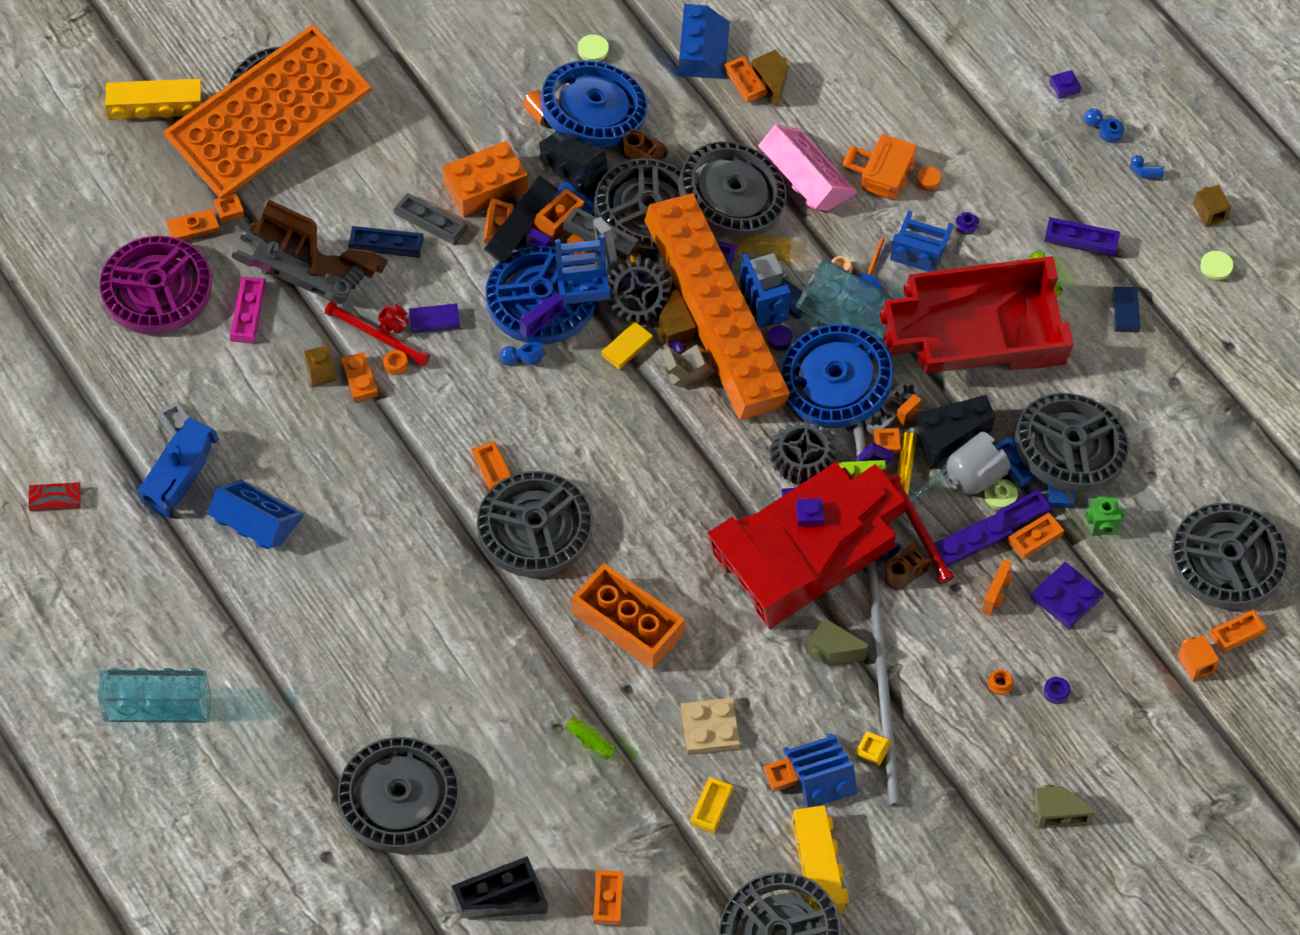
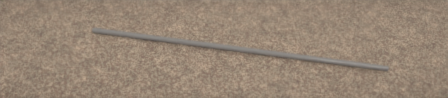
[843,315,900,807]

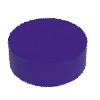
[768,325,793,350]
[1043,677,1070,704]

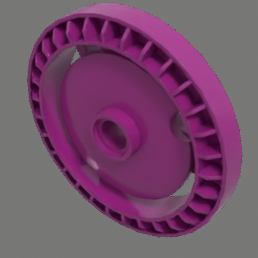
[99,236,212,334]

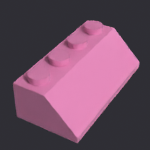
[758,124,857,211]

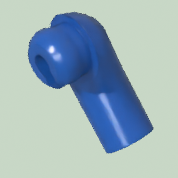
[1130,155,1164,179]

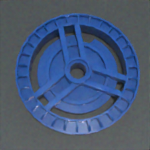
[540,60,648,147]
[485,246,596,344]
[780,324,893,428]

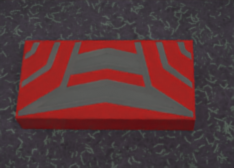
[28,482,81,511]

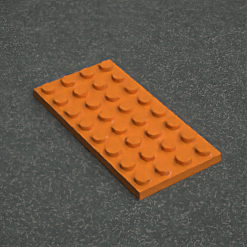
[163,24,372,199]

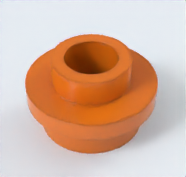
[987,669,1014,695]

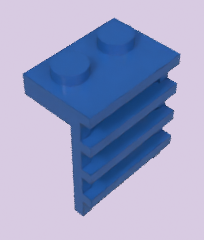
[890,210,954,272]
[555,234,610,304]
[739,253,791,328]
[783,733,858,808]

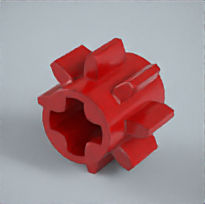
[378,304,408,336]

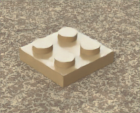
[681,698,740,755]

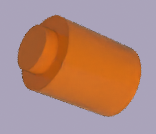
[523,90,549,127]

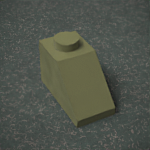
[806,618,868,666]
[1033,785,1094,829]

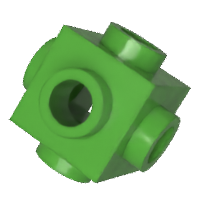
[1086,496,1124,536]

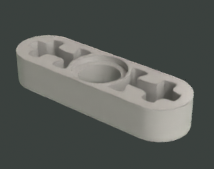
[864,380,920,436]

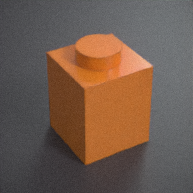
[1178,635,1219,681]

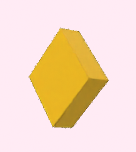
[855,731,892,766]

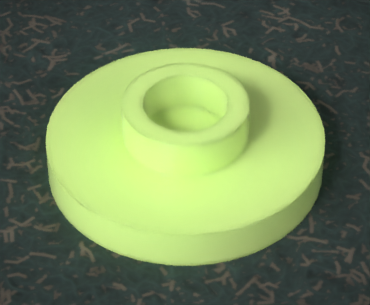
[578,35,609,61]
[1200,251,1233,280]
[984,478,1018,510]

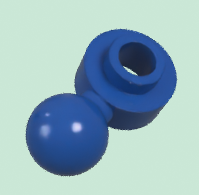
[1084,108,1124,143]
[500,342,545,366]

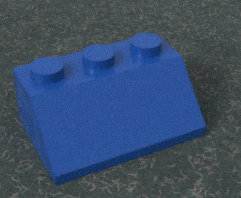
[678,4,730,79]
[207,479,304,549]

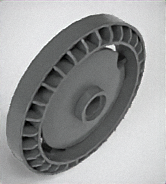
[678,141,787,238]
[594,158,700,256]
[1015,393,1129,492]
[477,471,593,577]
[1170,502,1289,610]
[338,737,460,853]
[719,872,843,935]

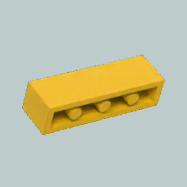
[105,79,203,120]
[792,805,849,914]

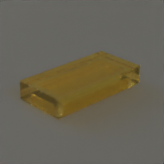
[741,235,791,263]

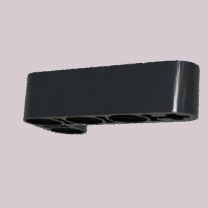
[484,175,559,264]

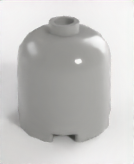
[946,432,1011,495]

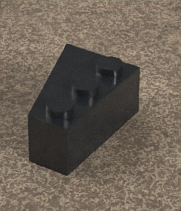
[539,131,608,197]
[914,395,995,470]
[451,856,548,919]

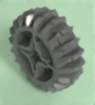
[607,256,671,323]
[769,420,837,485]

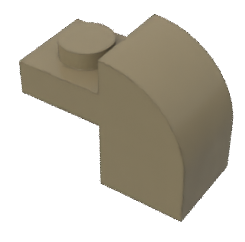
[661,344,716,387]

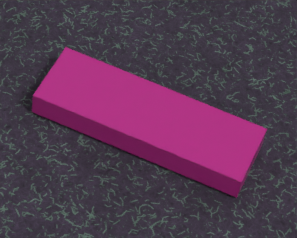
[230,276,267,344]

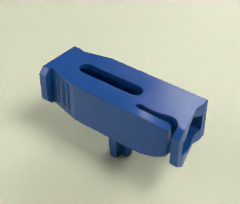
[138,418,219,517]

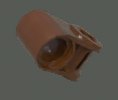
[622,130,669,160]
[885,543,933,590]

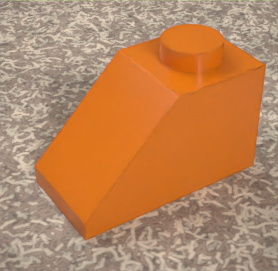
[533,188,584,244]

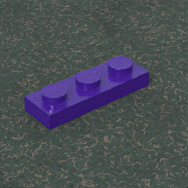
[1044,217,1120,256]
[934,512,1013,567]

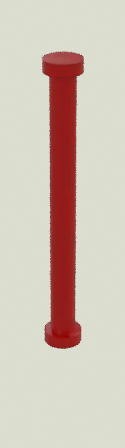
[325,301,430,367]
[890,474,955,584]

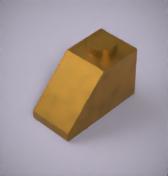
[751,49,789,107]
[656,289,696,346]

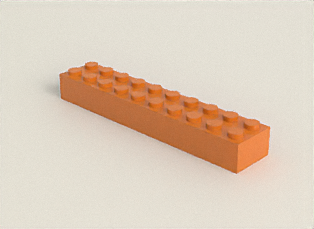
[644,193,790,421]

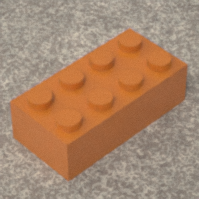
[571,563,685,670]

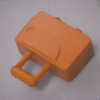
[842,134,917,200]

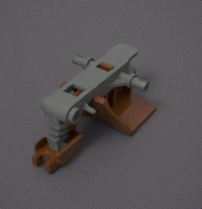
[231,199,388,304]

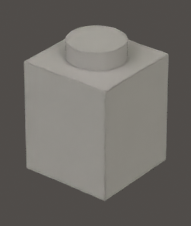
[750,253,785,290]

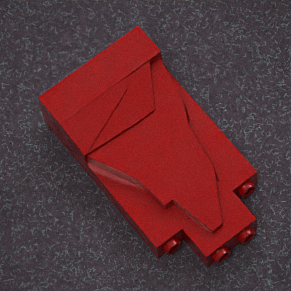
[879,256,1074,374]
[707,462,907,630]

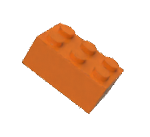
[442,140,528,218]

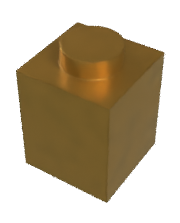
[1193,185,1231,227]
[304,345,336,387]

